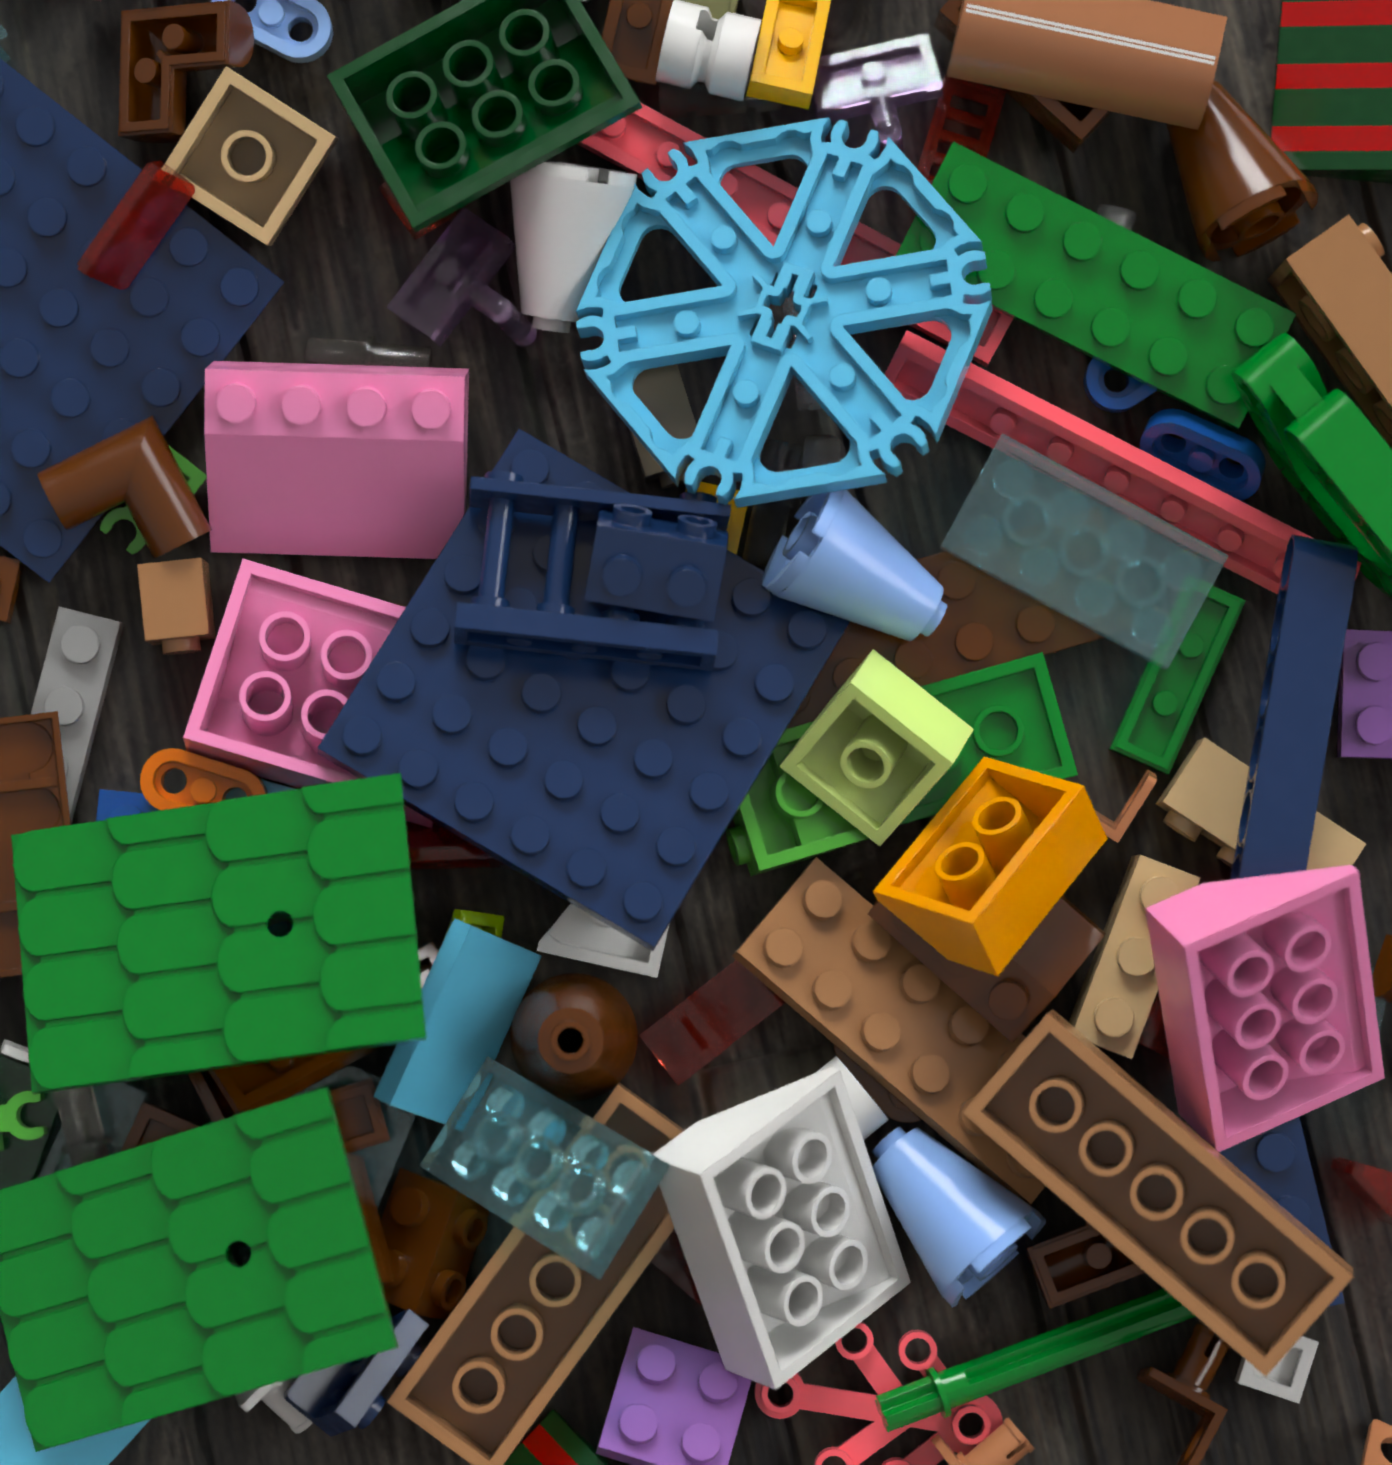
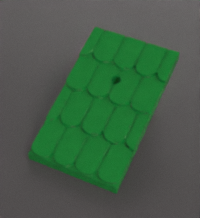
[11,773,426,1095]
[0,1087,399,1452]

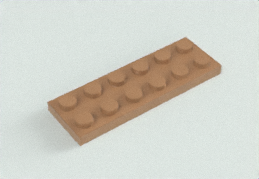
[732,857,1046,1205]

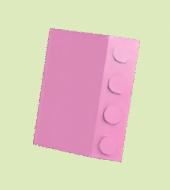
[204,361,469,559]
[183,559,434,828]
[1145,865,1385,1152]

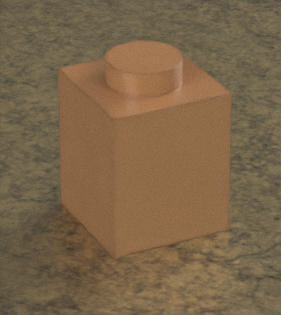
[137,558,216,655]

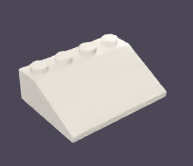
[649,1067,911,1390]

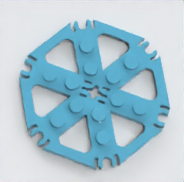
[576,117,993,508]

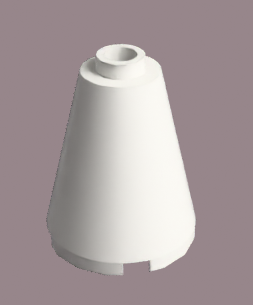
[510,161,637,333]

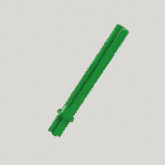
[875,1288,1196,1432]

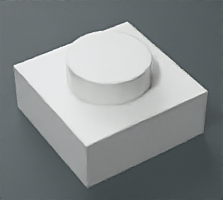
[1234,1336,1319,1404]

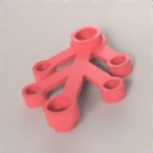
[754,1322,1003,1465]

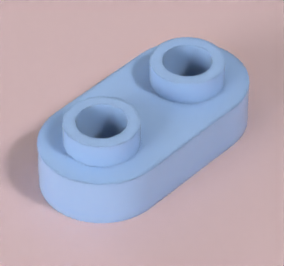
[211,0,333,63]

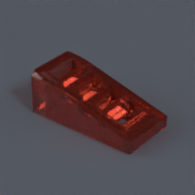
[917,74,1006,184]

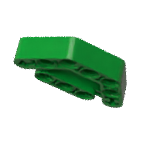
[1231,332,1392,599]

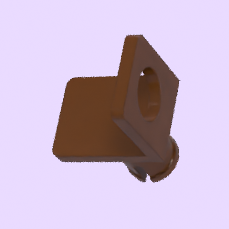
[1136,1324,1231,1465]

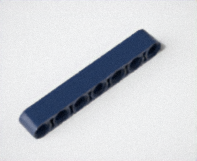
[1230,535,1358,880]

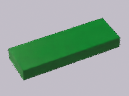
[1108,575,1246,775]

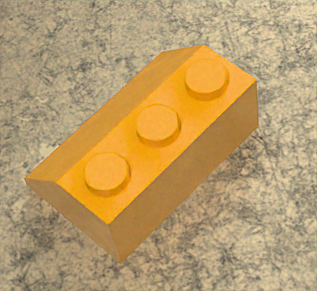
[873,756,1107,976]

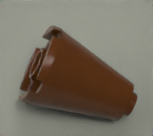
[1166,81,1318,262]
[510,973,638,1101]

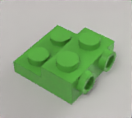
[726,721,871,876]

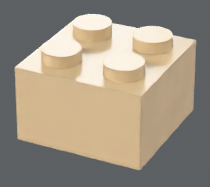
[157,66,339,246]

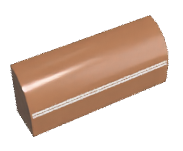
[946,0,1227,130]

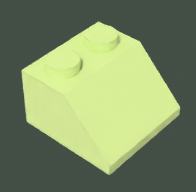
[779,649,974,846]

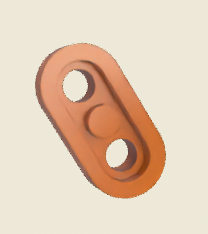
[140,748,268,810]

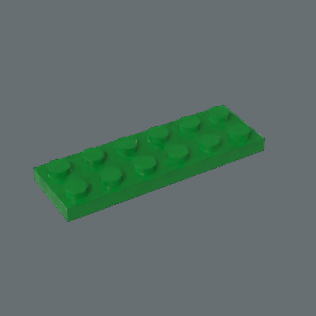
[896,142,1296,430]

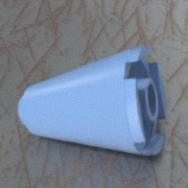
[762,490,947,641]
[872,1126,1046,1307]

